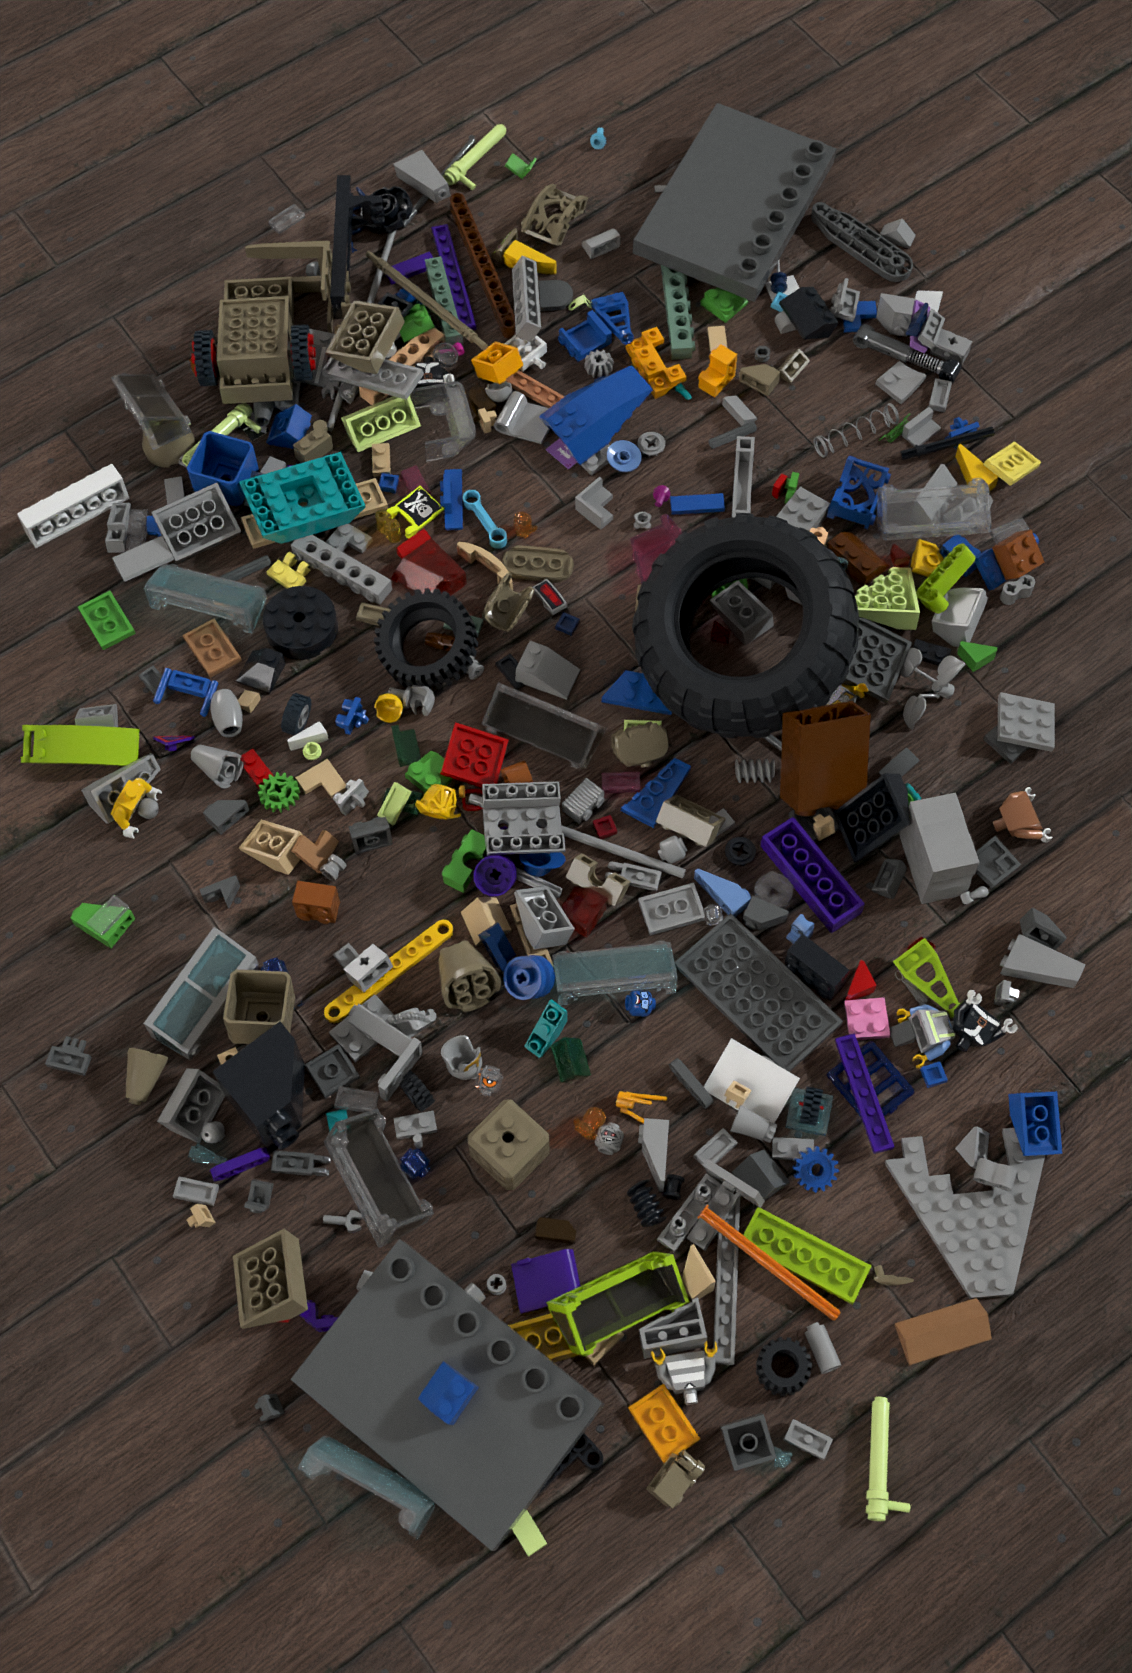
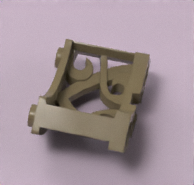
[521,184,588,245]

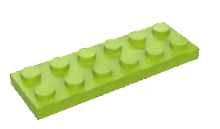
[743,1207,871,1305]

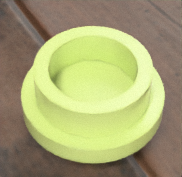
[303,742,322,760]

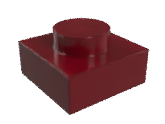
[593,815,617,840]

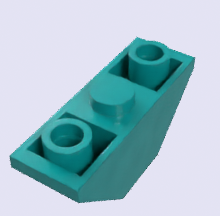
[524,999,568,1058]

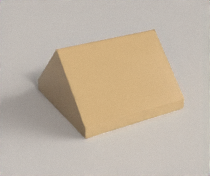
[461,897,512,946]

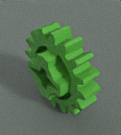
[258,772,300,813]

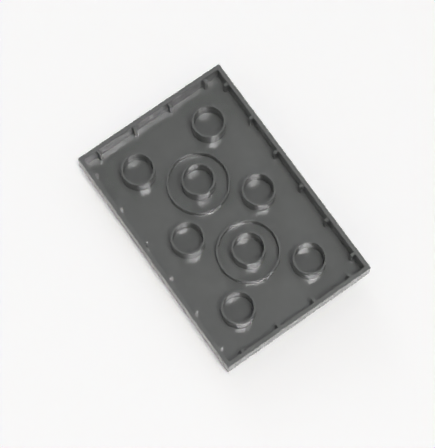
[633,103,836,302]
[291,1239,605,1551]

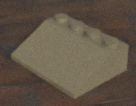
[325,301,405,374]
[233,1229,308,1329]

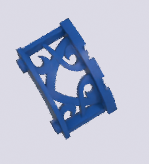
[827,455,891,529]

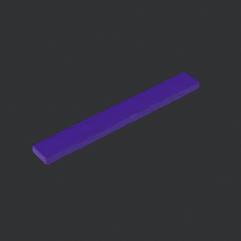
[432,224,476,330]

